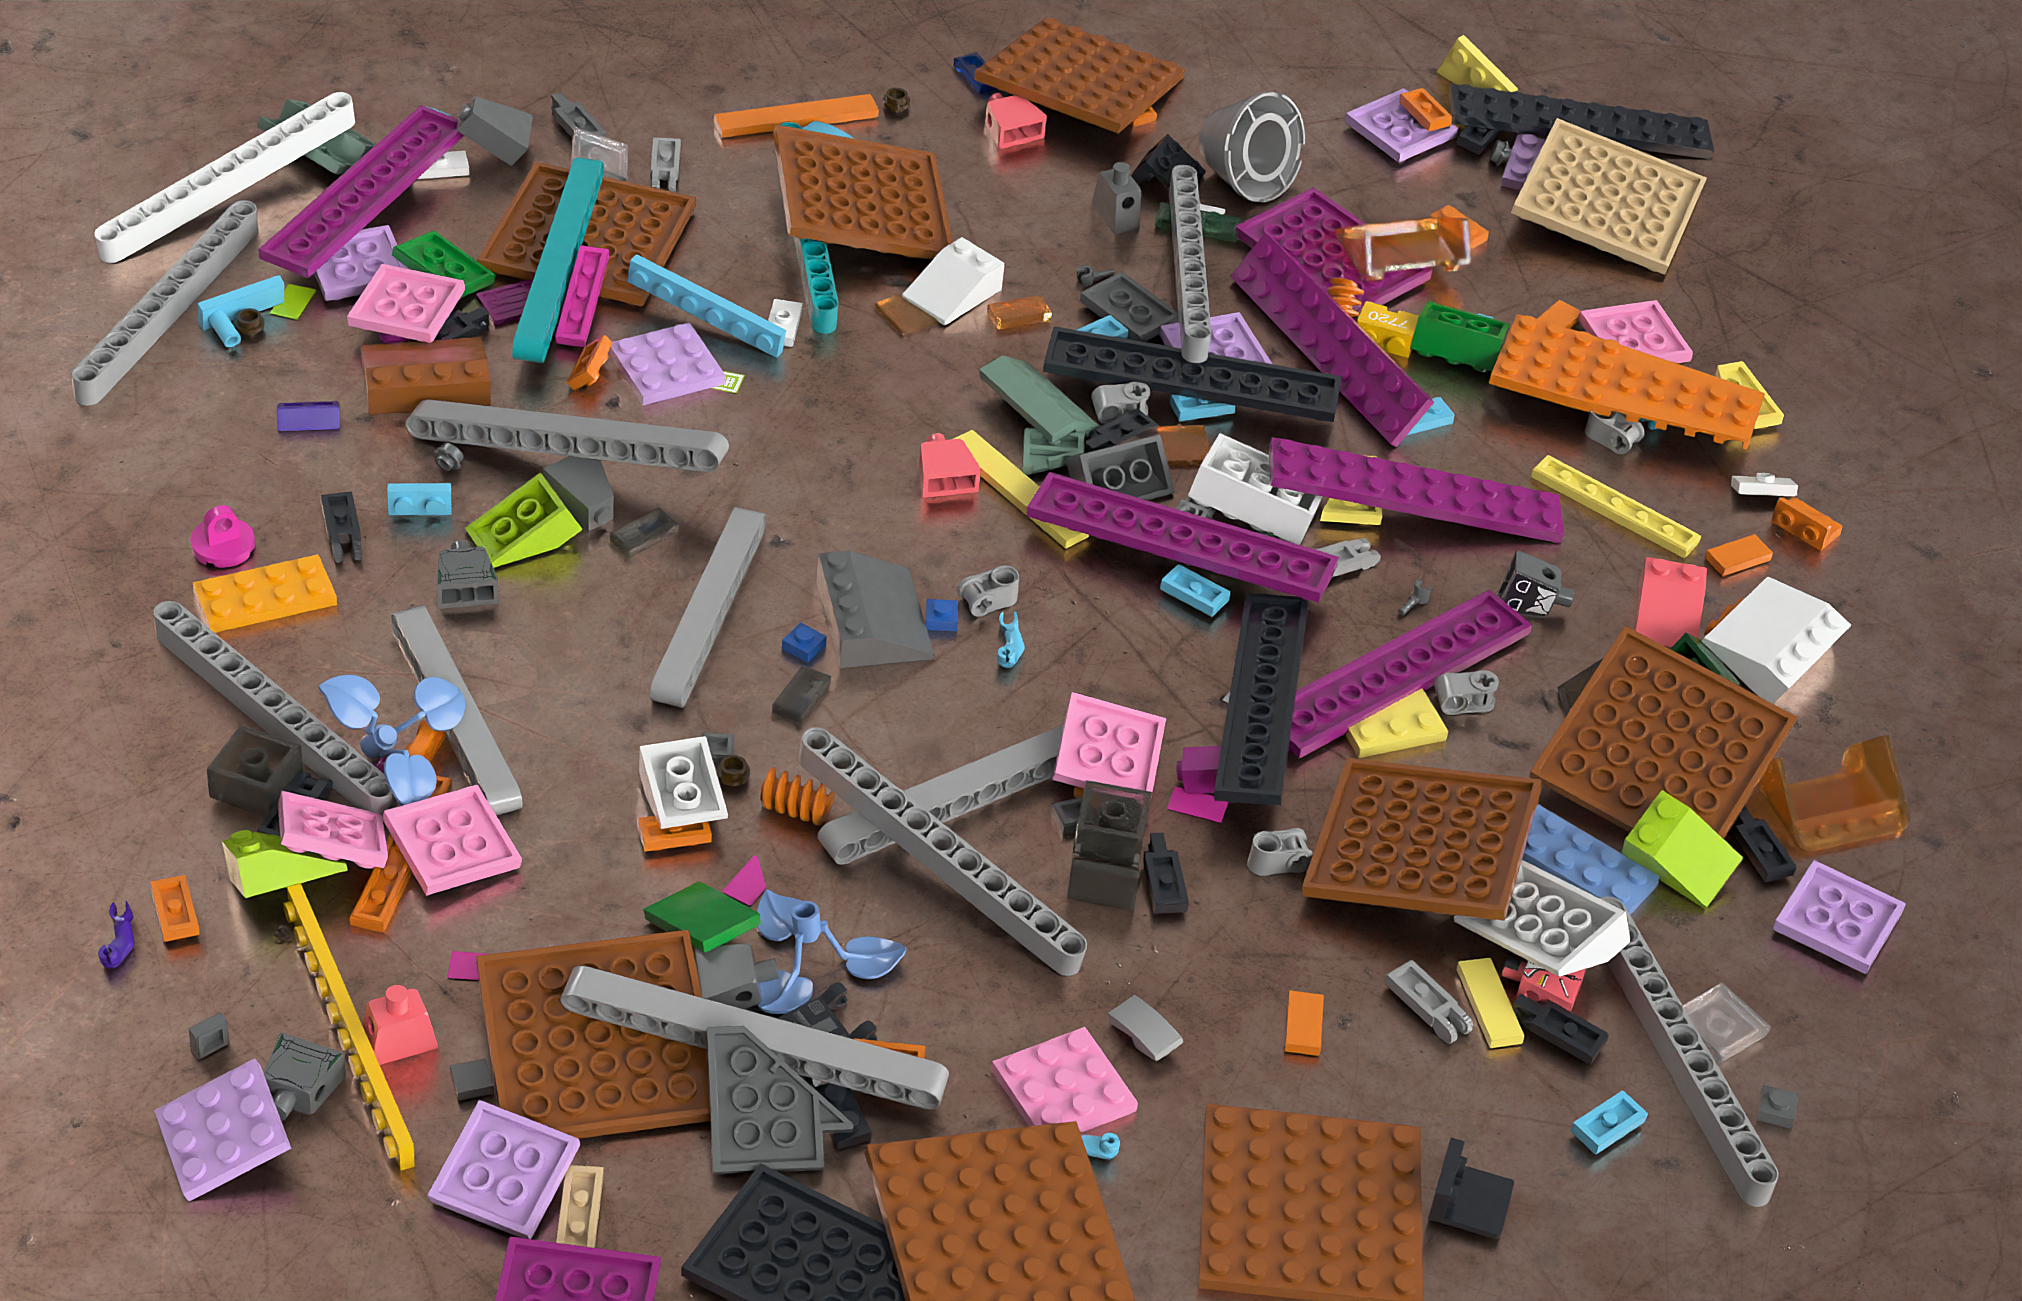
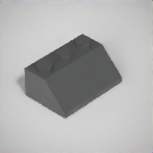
[1066,434,1175,500]

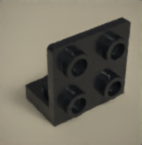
[1131,134,1206,190]
[1428,1137,1514,1239]

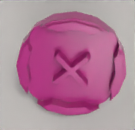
[190,505,255,568]

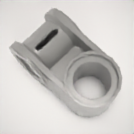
[1091,382,1150,424]
[1585,410,1644,454]
[957,565,1019,617]
[1434,670,1499,715]
[1247,828,1313,876]

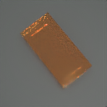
[987,295,1051,329]

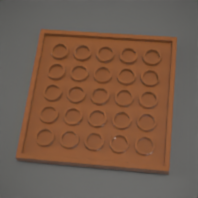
[974,18,1185,133]
[773,125,953,260]
[477,162,696,306]
[1529,626,1797,839]
[1302,758,1541,921]
[476,930,710,1139]
[1198,1103,1423,1301]
[864,1121,1135,1301]

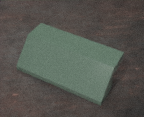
[257,99,376,175]
[979,355,1100,443]

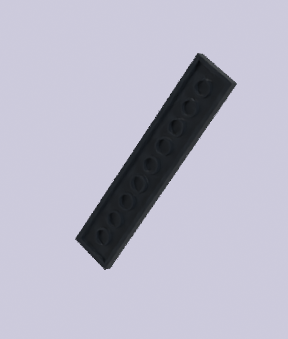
[1449,84,1714,159]
[1043,326,1342,422]
[1214,593,1309,806]

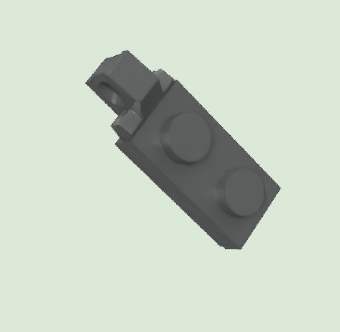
[551,92,606,148]

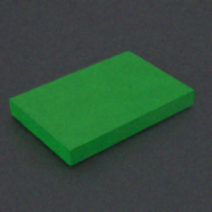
[392,230,496,298]
[643,881,761,953]

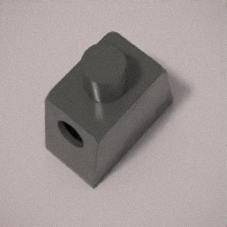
[436,540,499,609]
[264,1032,346,1121]

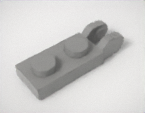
[650,137,681,193]
[1316,538,1381,577]
[1384,960,1473,1044]

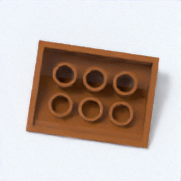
[361,337,491,415]

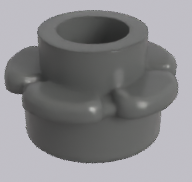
[1489,140,1512,166]
[434,443,464,471]

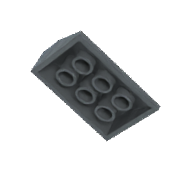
[817,551,934,668]

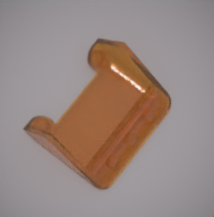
[1335,217,1471,281]
[1757,735,1910,852]

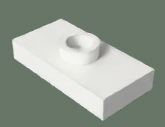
[418,151,469,179]
[768,299,803,347]
[1731,473,1798,496]

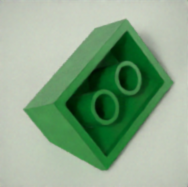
[1410,301,1510,372]

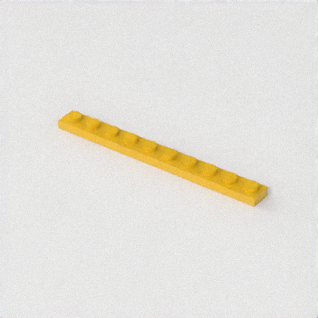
[283,883,415,1171]

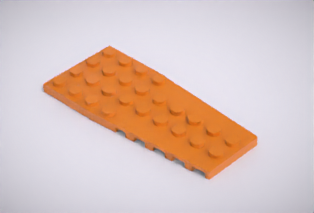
[1489,314,1765,449]

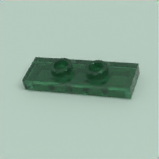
[1155,202,1242,242]

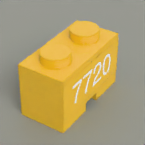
[1357,301,1419,358]

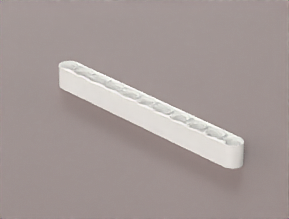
[94,92,355,263]

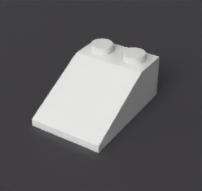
[902,237,1005,326]
[639,736,728,829]

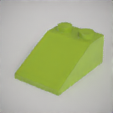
[465,473,583,568]
[1621,790,1743,910]
[222,830,348,898]

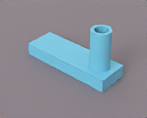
[197,275,284,347]

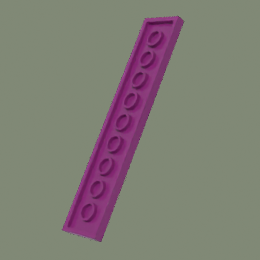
[258,105,465,278]
[1230,232,1434,447]
[1269,437,1565,544]
[1027,472,1339,603]
[1289,589,1532,758]

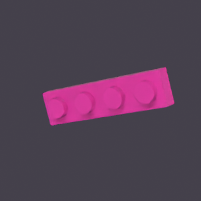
[555,245,609,347]

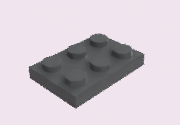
[1080,272,1179,342]

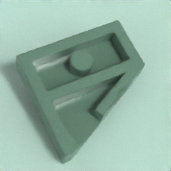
[1022,428,1084,475]

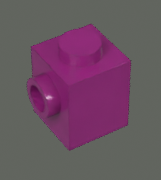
[1176,746,1221,794]

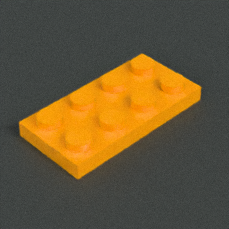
[193,554,337,633]

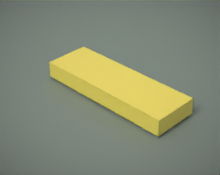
[1456,957,1524,1048]

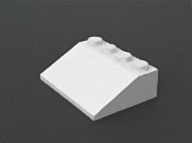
[1188,433,1323,545]
[1702,577,1851,704]
[1454,860,1630,976]

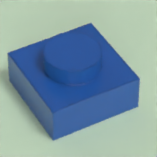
[925,599,958,632]
[782,622,827,663]

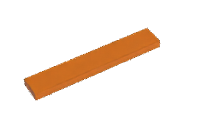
[714,94,879,138]
[350,775,452,933]

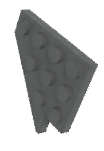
[706,1025,853,1175]

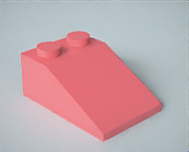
[1635,557,1707,649]

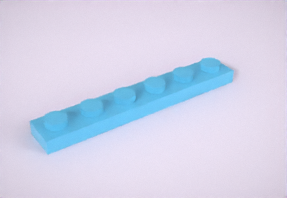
[627,254,787,358]

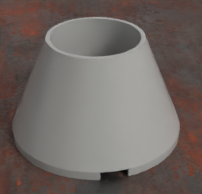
[1199,92,1305,202]

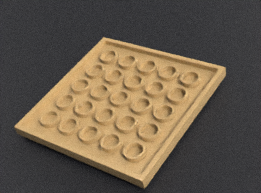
[1511,118,1707,275]

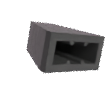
[457,96,533,166]
[543,456,614,532]

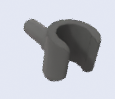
[1077,265,1115,287]
[1398,580,1433,616]

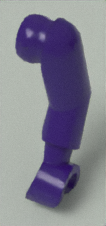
[98,901,135,969]

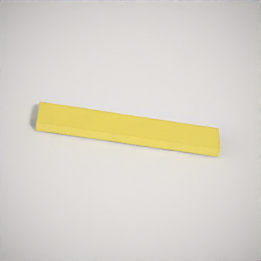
[954,430,1089,549]
[1531,455,1701,559]

